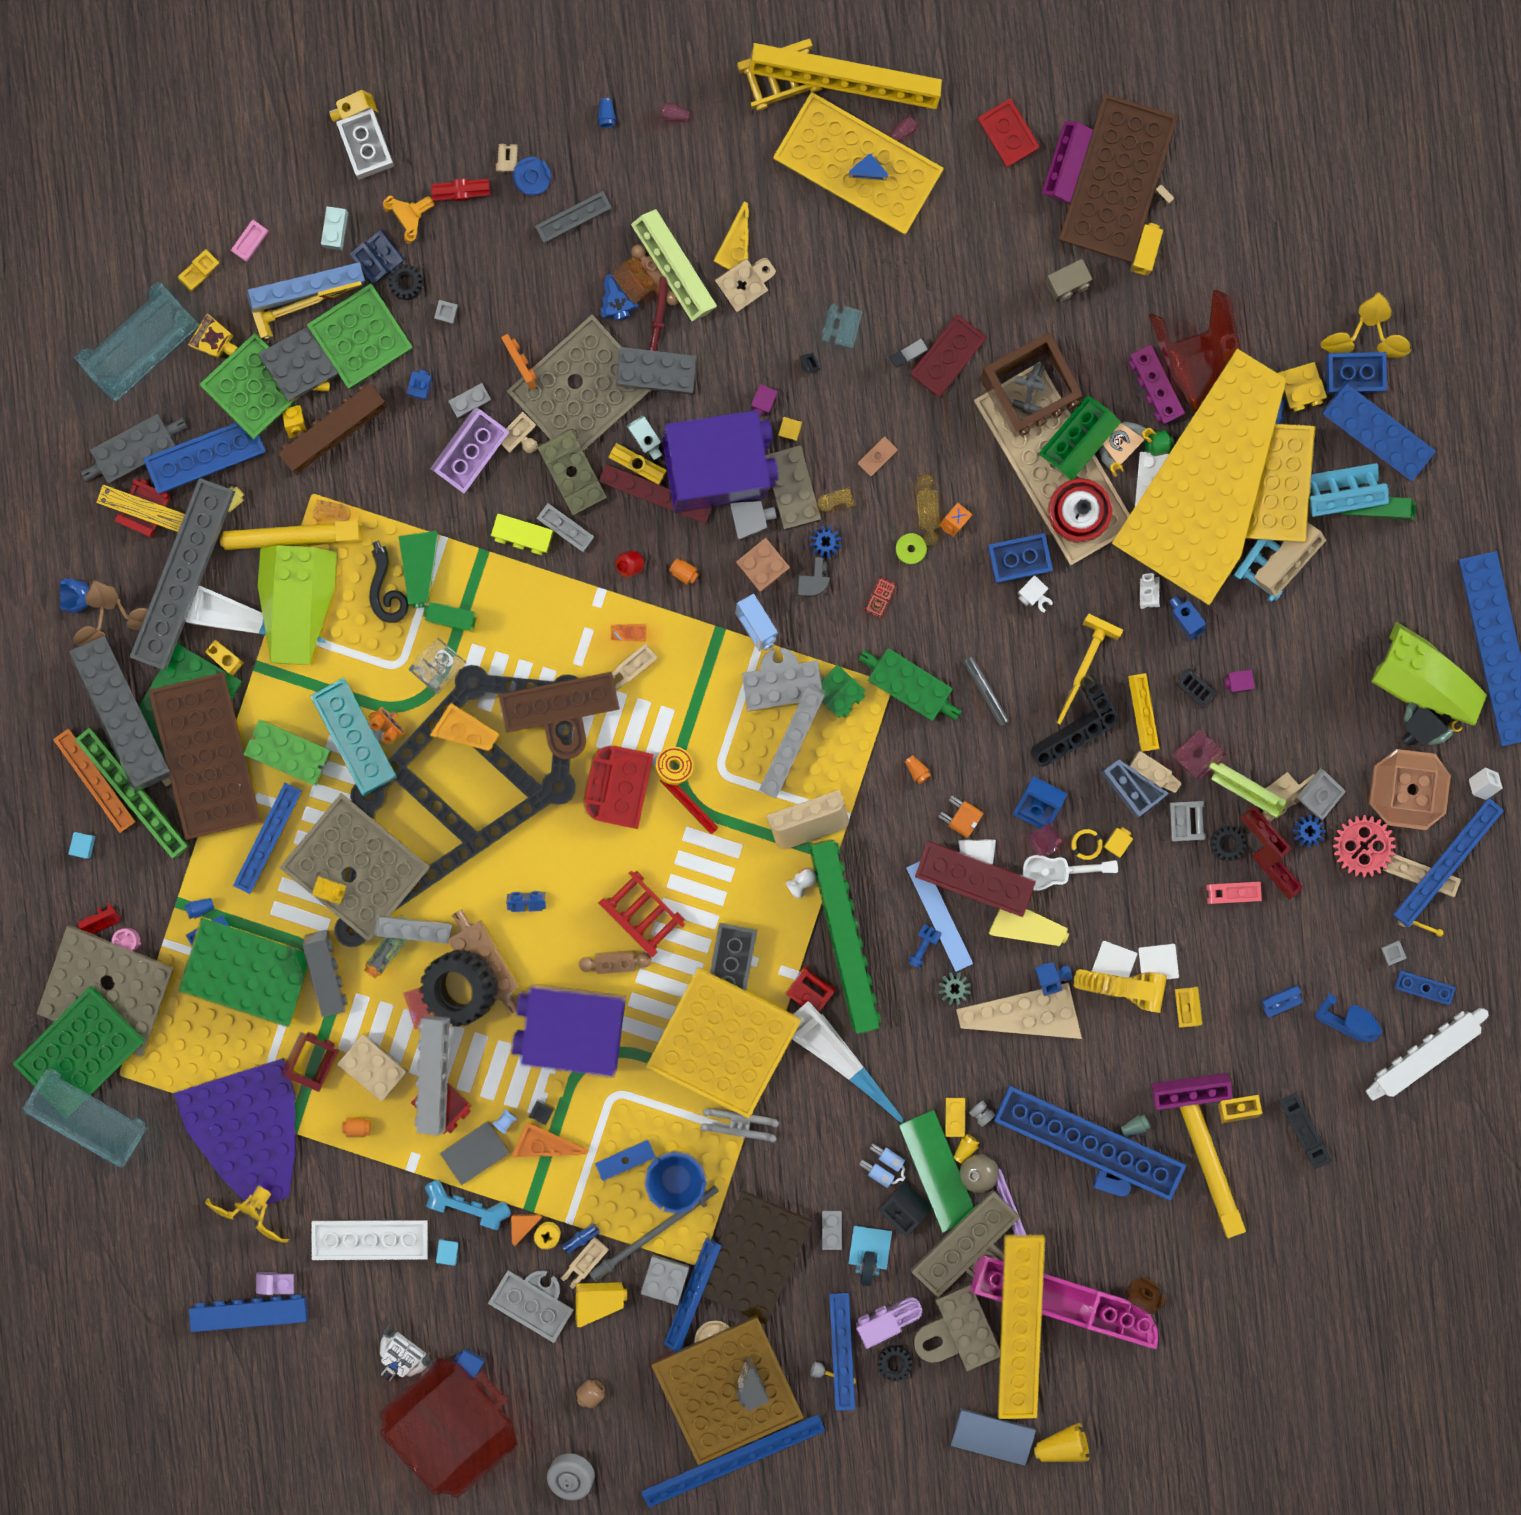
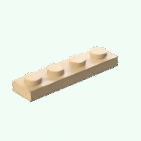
[1381,854,1461,897]

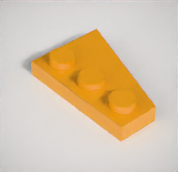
[430,703,500,751]

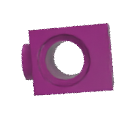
[751,384,778,416]
[1224,670,1255,693]

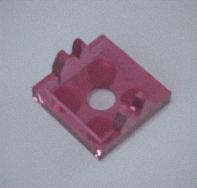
[1172,729,1226,781]

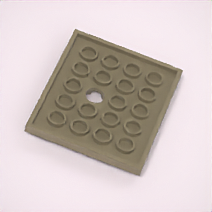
[507,315,652,452]
[279,793,430,942]
[37,925,174,1057]

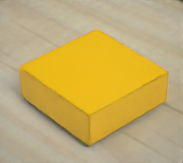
[778,417,802,441]

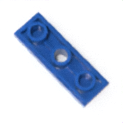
[1394,970,1456,1005]
[595,1139,656,1181]

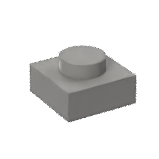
[434,300,458,324]
[1381,941,1406,966]

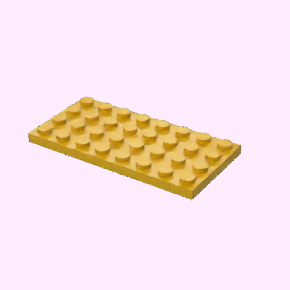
[773,92,944,235]

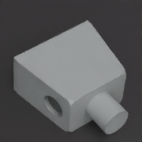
[730,501,777,540]

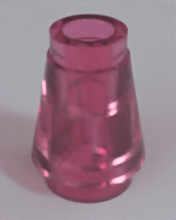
[661,102,690,122]
[890,114,918,142]

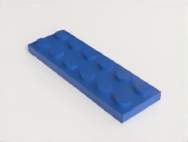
[1322,382,1436,481]
[143,423,266,495]

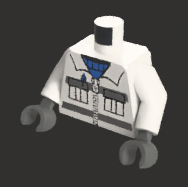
[380,1324,436,1381]

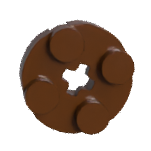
[1128,1277,1165,1315]

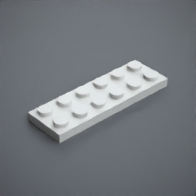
[312,1220,428,1260]

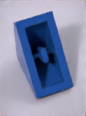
[849,153,888,181]

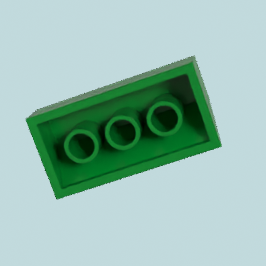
[1038,395,1121,480]

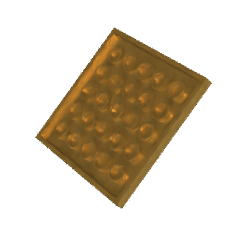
[651,1315,804,1466]

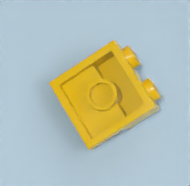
[1278,362,1327,412]

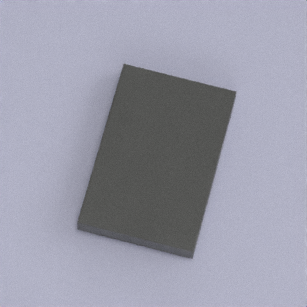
[440,1121,510,1185]

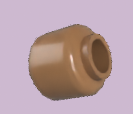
[576,1379,605,1408]

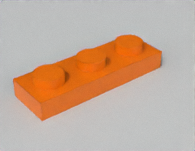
[501,334,537,390]

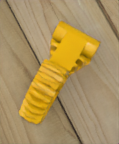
[1074,969,1167,1013]

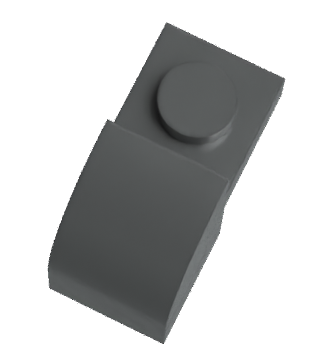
[798,557,830,597]

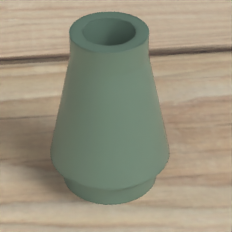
[1121,1114,1151,1137]

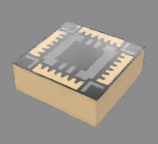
[1154,185,1174,206]

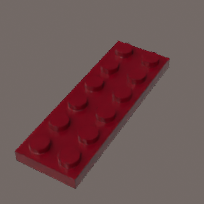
[915,840,1036,917]

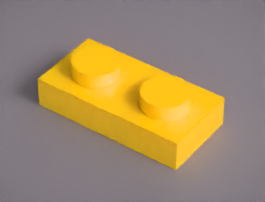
[945,1098,965,1137]

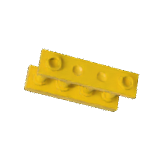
[737,39,822,111]

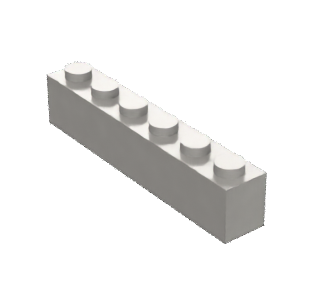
[759,684,826,798]
[415,1015,450,1135]

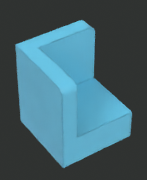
[69,832,96,859]
[436,1238,458,1266]

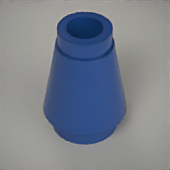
[597,98,616,128]
[185,898,215,919]

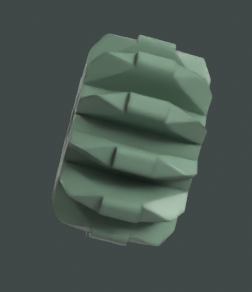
[938,972,971,1005]

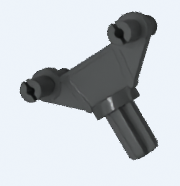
[1012,363,1045,413]

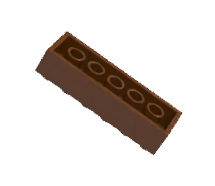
[279,383,388,475]

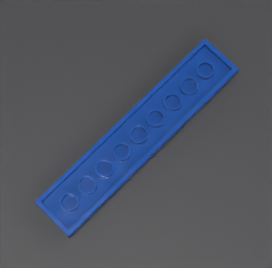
[1458,551,1521,746]

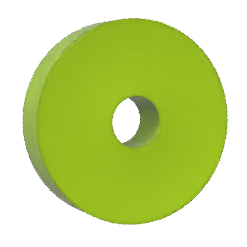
[896,533,927,564]

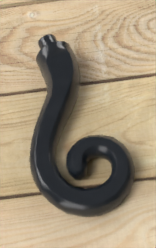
[369,540,409,623]

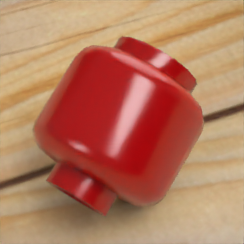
[615,550,644,577]

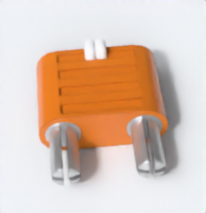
[939,796,983,838]

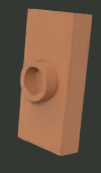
[857,436,898,477]

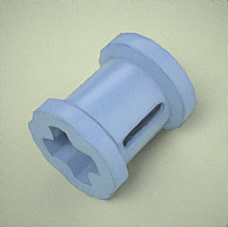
[492,1109,518,1134]

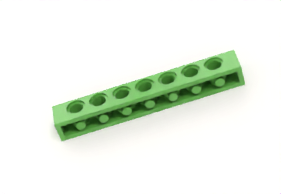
[75,728,190,859]

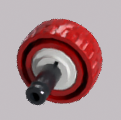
[1048,478,1113,543]

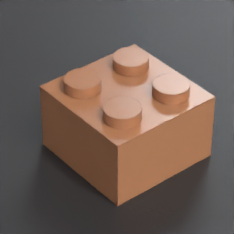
[736,538,790,593]

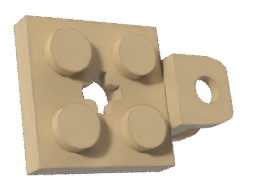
[715,258,776,312]

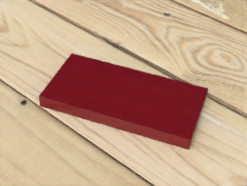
[910,314,987,398]

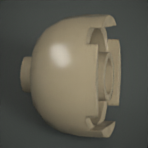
[960,1154,999,1193]

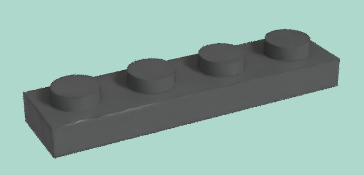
[535,191,612,244]

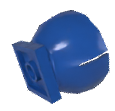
[644,1151,707,1214]

